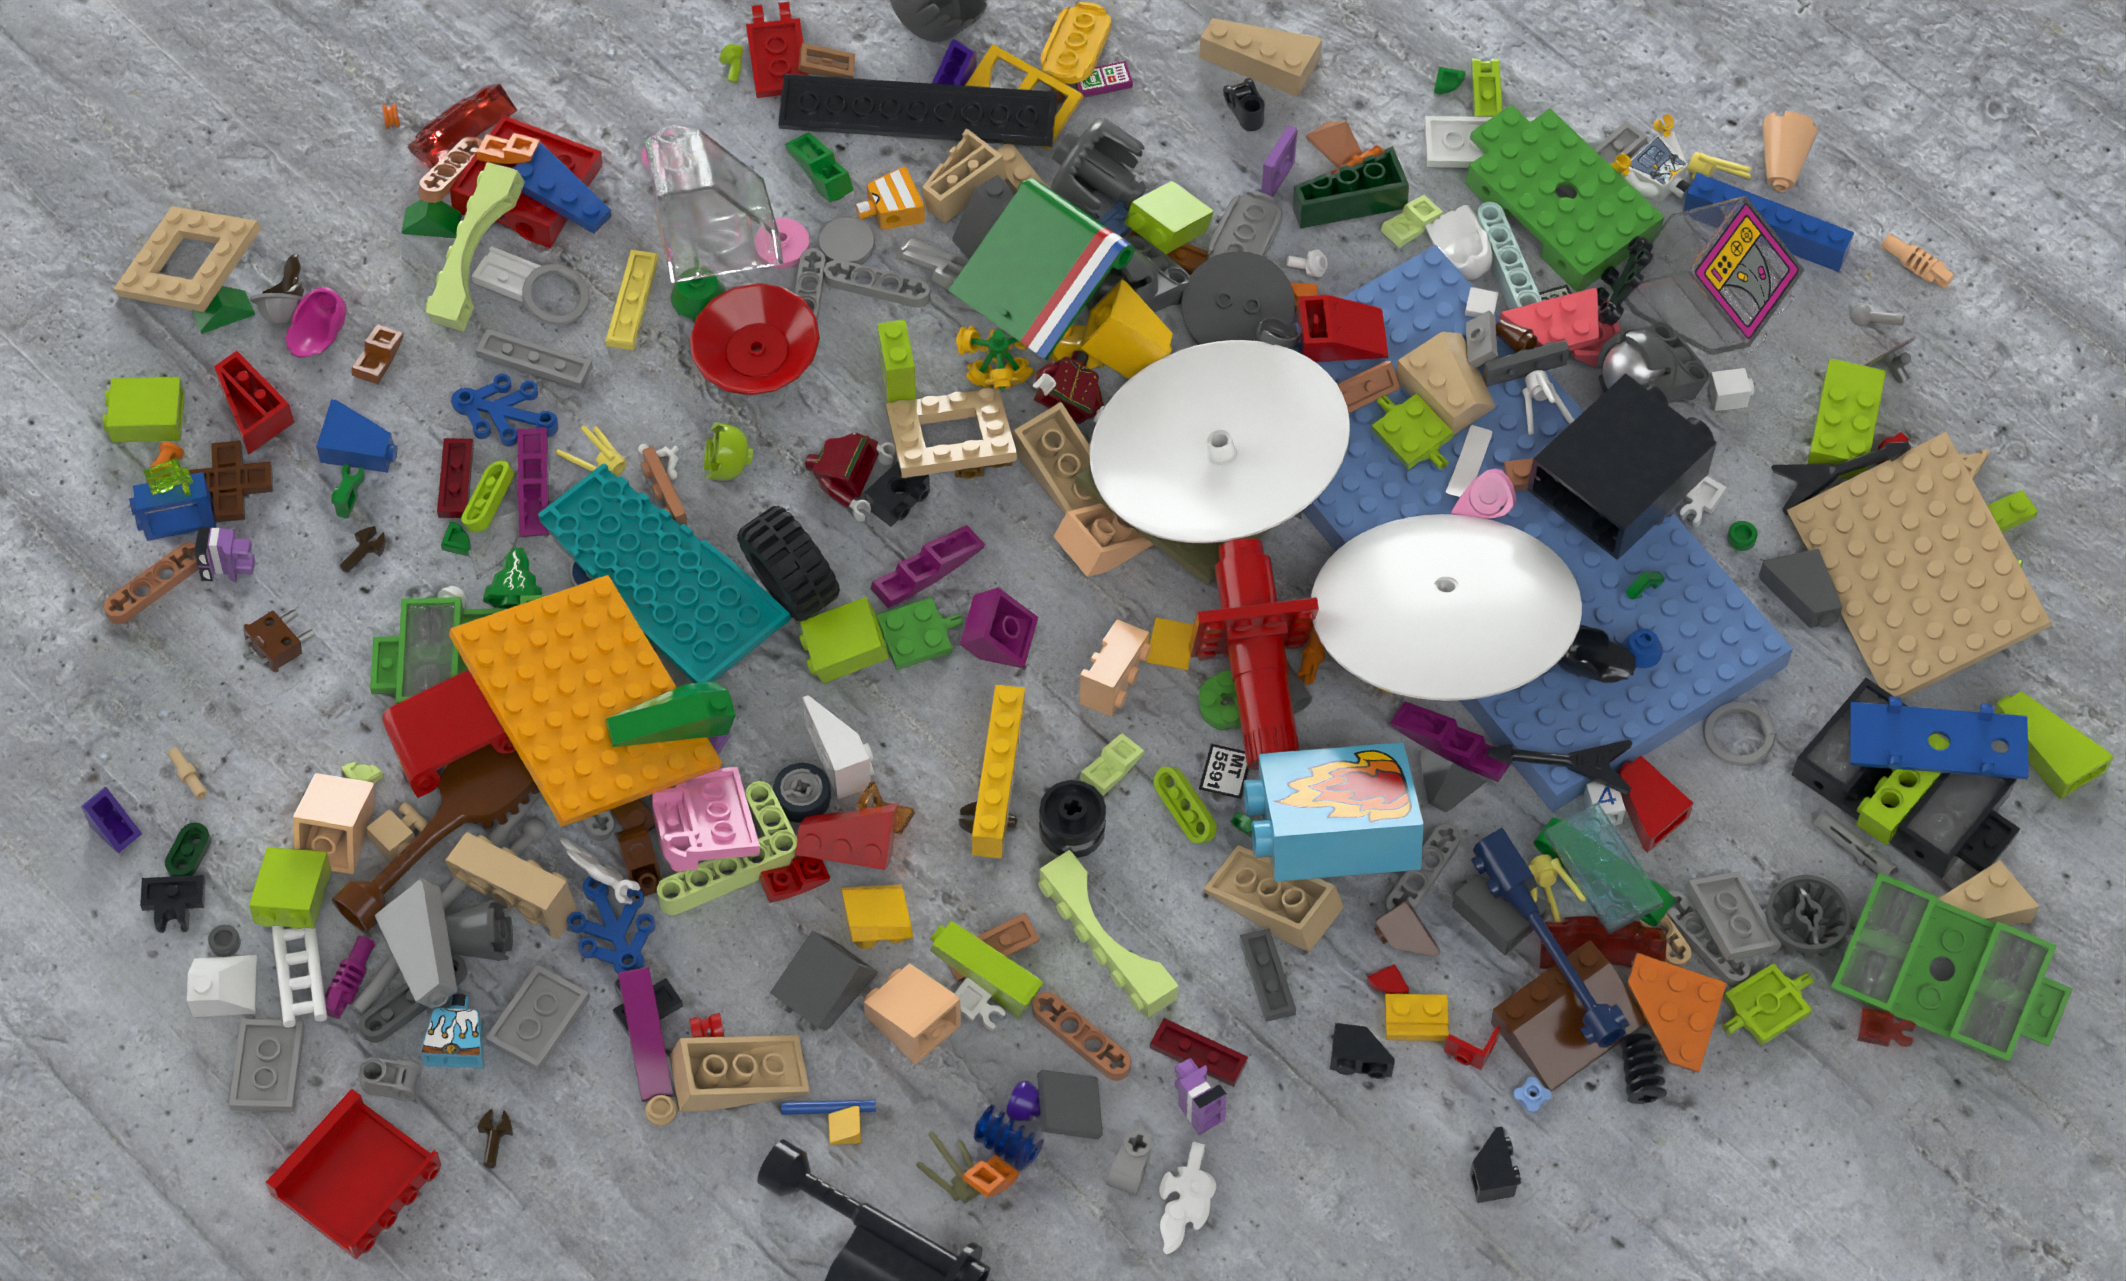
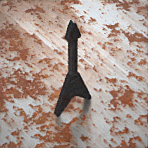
[1771,442,1911,515]
[1486,740,1633,795]

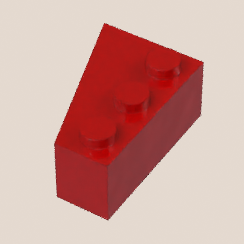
[214,351,295,455]
[795,803,899,870]

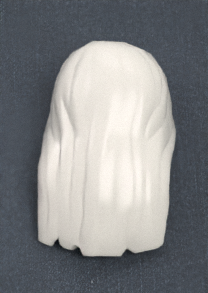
[1425,205,1493,281]

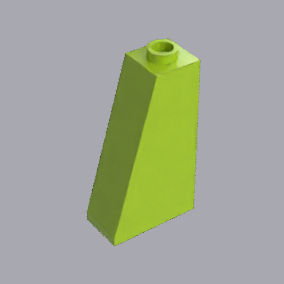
[1995,691,2114,799]
[930,920,1044,1019]

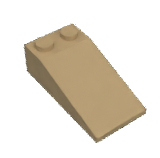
[1011,402,1100,514]
[1203,845,1344,952]
[670,1035,810,1112]

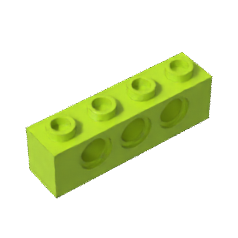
[1856,734,1950,846]

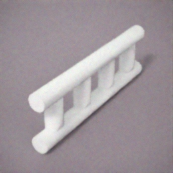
[271,926,327,1028]

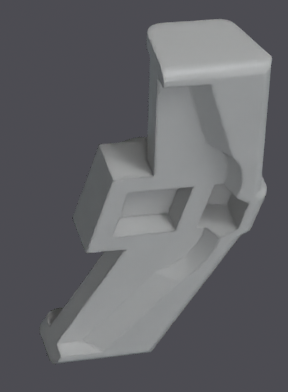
[895,238,969,290]

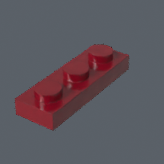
[437,438,474,518]
[1150,1018,1248,1087]

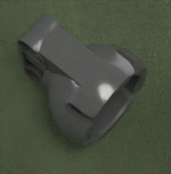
[1086,235,1190,313]

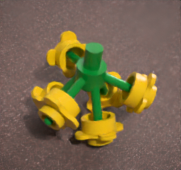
[956,326,1034,391]

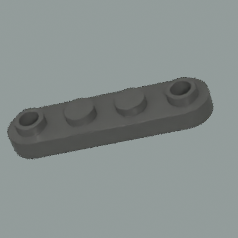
[359,953,467,1043]

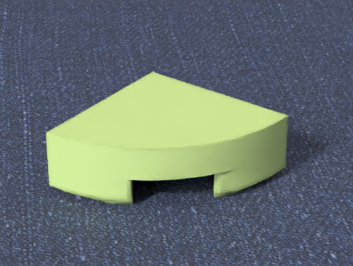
[341,762,384,784]

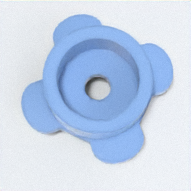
[1513,1077,1552,1113]

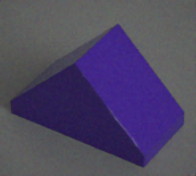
[932,39,977,86]
[81,787,142,853]

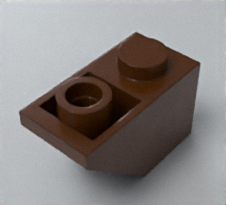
[614,824,662,899]

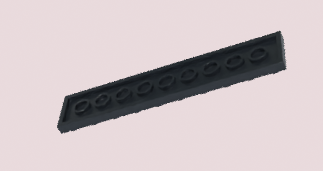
[778,74,1057,147]

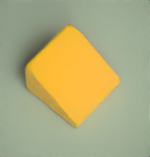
[828,1106,861,1145]

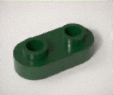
[165,822,211,877]

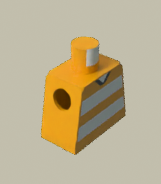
[855,166,925,230]

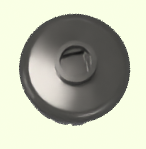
[890,0,987,42]
[1051,118,1147,220]

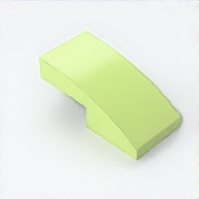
[1380,195,1443,248]
[1079,733,1144,796]

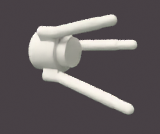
[1522,370,1574,435]

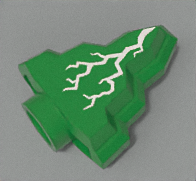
[483,548,542,608]

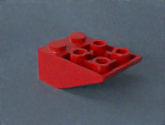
[1297,295,1389,362]

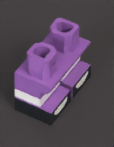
[194,527,255,582]
[1175,1058,1227,1135]

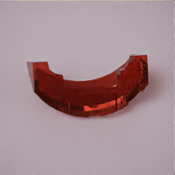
[407,83,517,169]
[1539,916,1667,969]

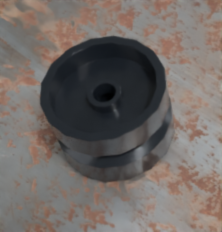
[1039,780,1106,858]

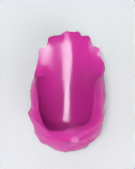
[285,287,347,358]

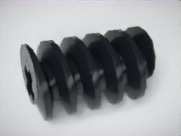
[1621,1033,1667,1104]

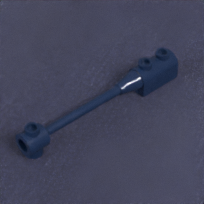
[1471,827,1629,1048]

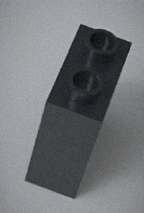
[1527,373,1717,560]

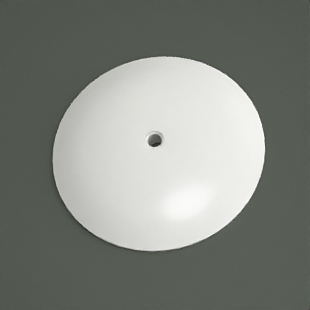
[1090,340,1350,543]
[1311,514,1582,701]

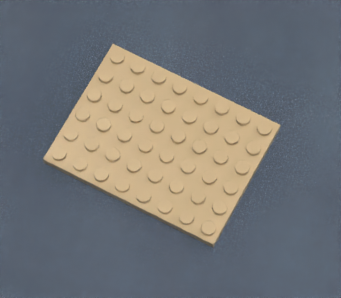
[1787,432,2052,699]

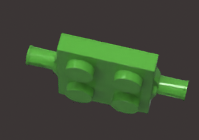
[876,597,963,671]

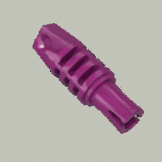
[325,935,376,1019]

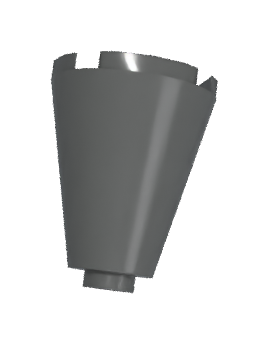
[445,899,513,961]

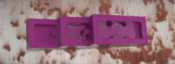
[517,428,549,537]
[870,525,985,608]
[1390,701,1513,782]
[618,967,673,1102]

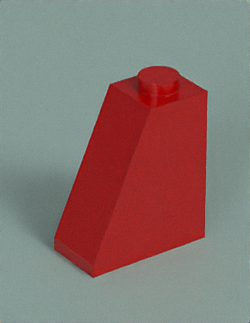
[1618,756,1693,853]

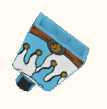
[421,994,484,1068]

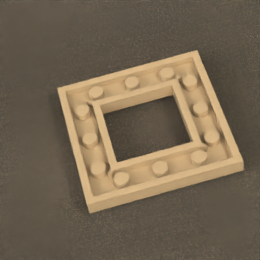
[113,206,262,312]
[886,388,1017,478]

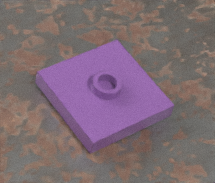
[1261,125,1298,197]

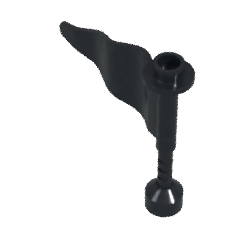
[757,1139,991,1281]

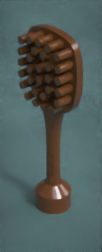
[332,744,540,933]

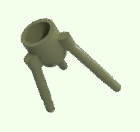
[916,1131,980,1204]

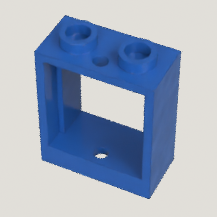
[129,472,217,541]

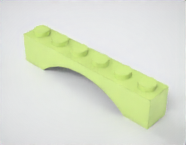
[425,162,525,332]
[1038,850,1179,1018]

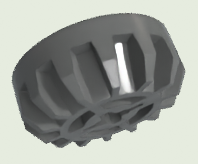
[1765,875,1851,959]

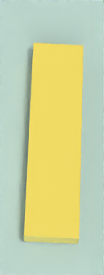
[606,250,659,351]

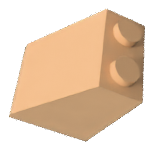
[293,773,375,875]
[864,963,961,1065]

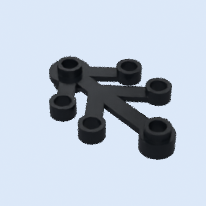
[1597,236,1654,326]

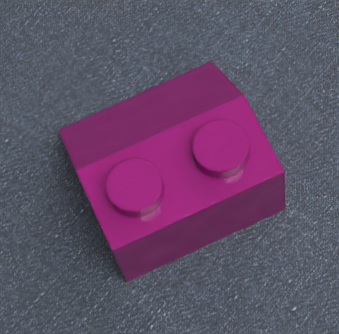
[959,587,1039,668]

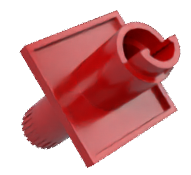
[1189,538,1319,770]

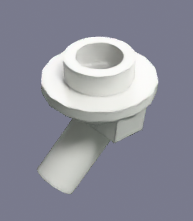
[1286,249,1328,277]

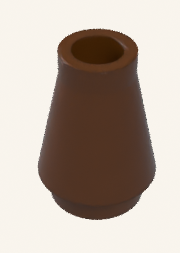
[1496,319,1537,353]

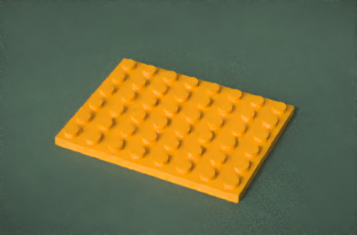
[449,575,722,828]

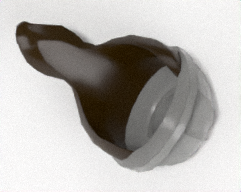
[250,254,304,325]

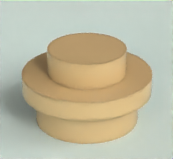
[645,1095,677,1126]

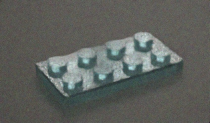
[1545,803,1663,934]

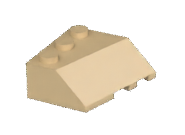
[1396,331,1495,435]

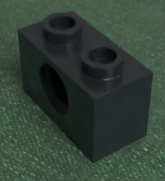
[864,461,930,527]

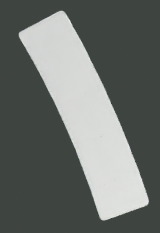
[1446,425,1493,497]

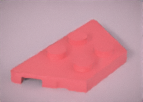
[1499,288,1599,351]

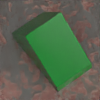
[401,200,462,238]
[192,286,255,334]

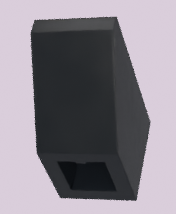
[1330,1023,1395,1079]
[1470,1126,1521,1203]

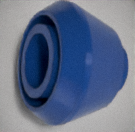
[1622,629,1663,668]

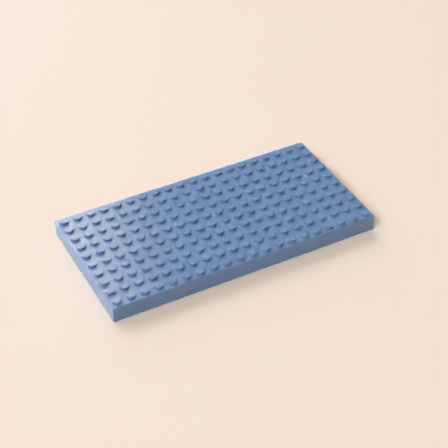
[1293,245,1793,813]

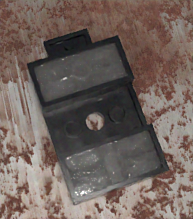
[1792,678,2021,879]

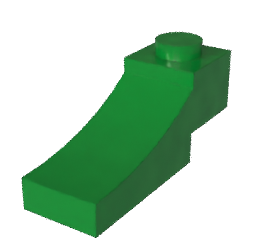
[785,132,854,202]

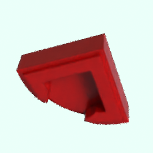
[1367,965,1409,994]

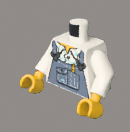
[1611,114,1691,202]

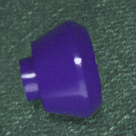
[1006,1080,1041,1122]

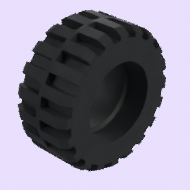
[737,506,840,621]

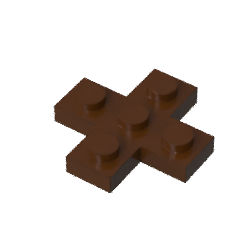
[183,440,273,522]

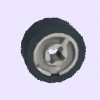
[773,762,831,823]

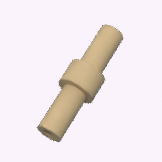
[168,747,207,799]

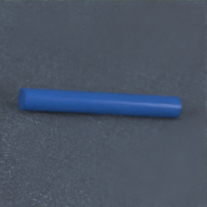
[781,1099,876,1115]

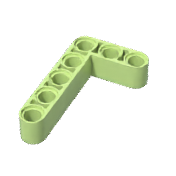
[657,781,799,915]

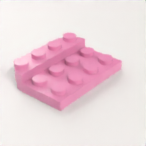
[652,767,760,872]

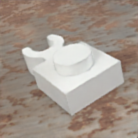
[1680,476,1727,528]
[954,977,1006,1031]

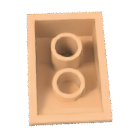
[1053,503,1154,577]

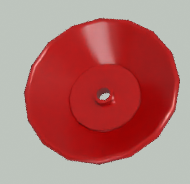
[690,283,820,396]

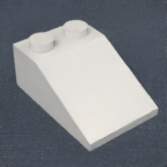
[803,695,874,800]

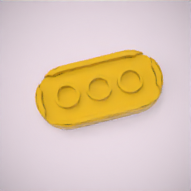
[1040,2,1111,84]

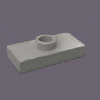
[1466,310,1498,368]

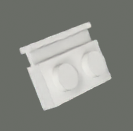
[472,246,541,302]

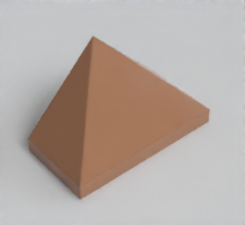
[1306,121,1363,168]

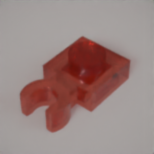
[1857,1008,1915,1047]

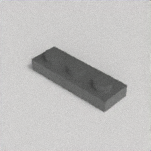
[1482,340,1570,387]
[1239,928,1296,1022]

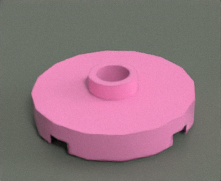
[754,218,810,269]

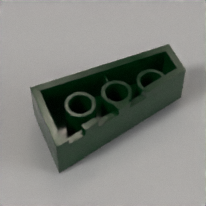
[1293,147,1409,229]

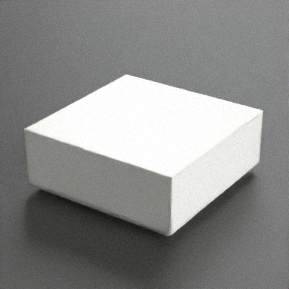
[1465,287,1499,318]

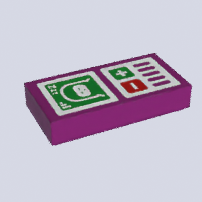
[1075,61,1133,98]

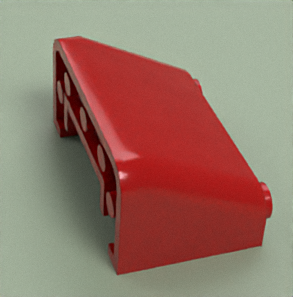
[382,669,516,798]

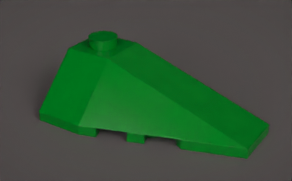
[605,681,736,747]

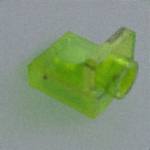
[143,458,193,497]

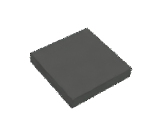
[1037,1069,1103,1139]

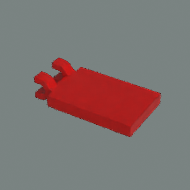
[746,2,808,98]

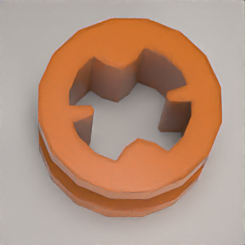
[382,103,400,129]

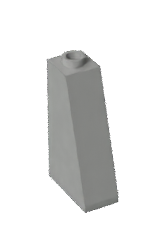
[375,878,457,1009]

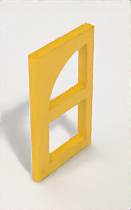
[965,44,1084,150]

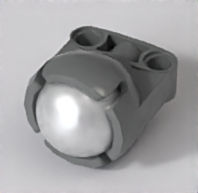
[1597,321,1709,403]

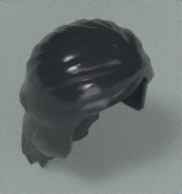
[1557,625,1636,683]

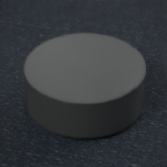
[208,925,241,957]

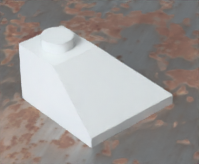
[187,955,258,1017]

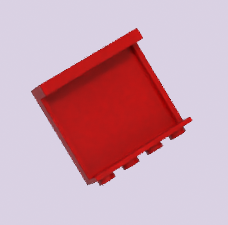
[266,1089,441,1260]

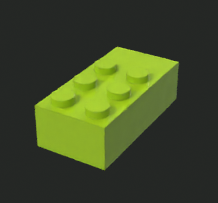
[1807,358,1886,479]

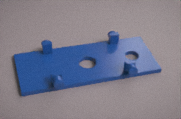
[1850,696,2029,780]

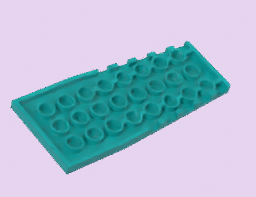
[538,464,791,683]

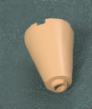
[1762,111,1818,192]

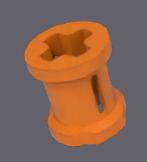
[149,442,185,479]

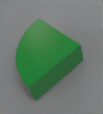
[1434,67,1466,94]
[441,521,471,557]
[1625,571,1665,599]
[1230,812,1254,838]

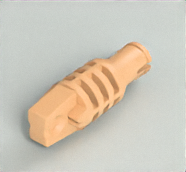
[1881,233,1954,289]

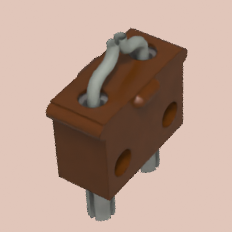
[243,608,316,672]

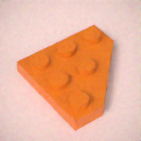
[1627,953,1727,1073]

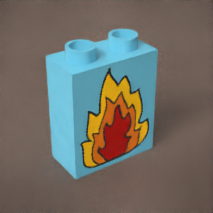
[1244,742,1423,882]

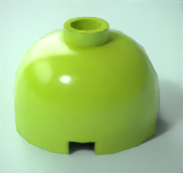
[703,422,753,481]

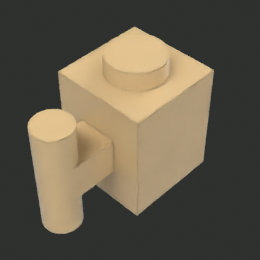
[366,802,428,862]

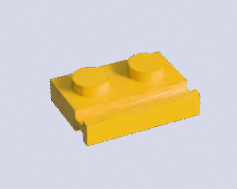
[1384,994,1449,1041]

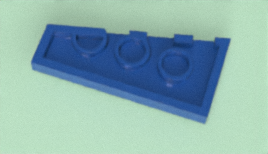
[513,142,611,234]

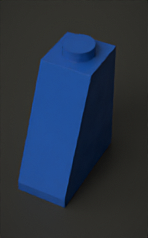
[316,399,398,473]

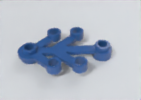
[451,374,559,446]
[567,876,656,974]

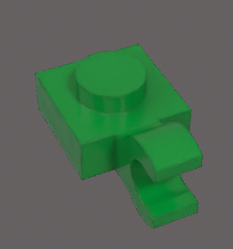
[331,464,365,519]

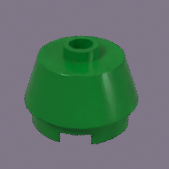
[670,266,726,323]

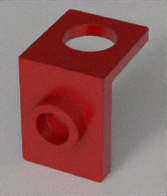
[1444,1026,1501,1070]

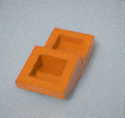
[477,133,540,164]
[962,1155,1020,1198]

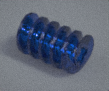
[974,1104,1044,1171]

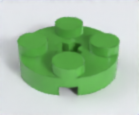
[1198,670,1241,730]

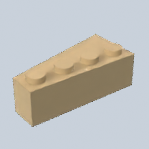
[1199,18,1322,97]
[446,832,578,941]

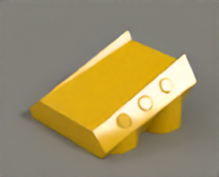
[841,884,914,950]

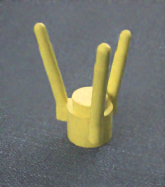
[1687,151,1751,180]
[556,425,626,476]
[1528,855,1586,926]

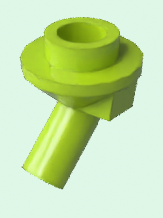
[719,44,744,84]

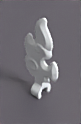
[560,837,640,904]
[1159,1142,1216,1254]

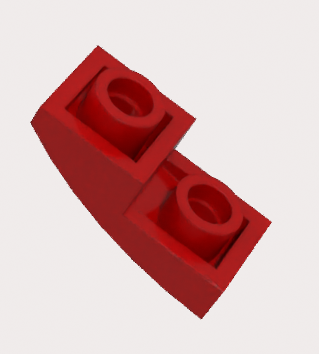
[759,856,831,903]

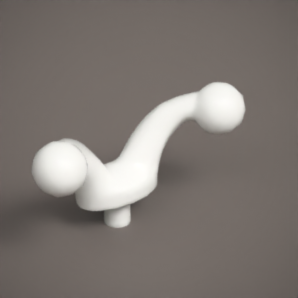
[638,444,679,480]

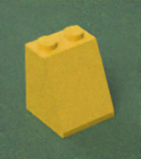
[1080,279,1173,380]

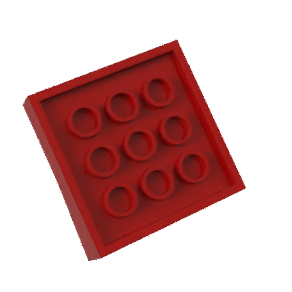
[450,115,602,249]

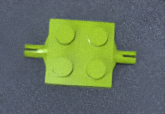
[1372,393,1454,470]
[1722,963,1814,1046]

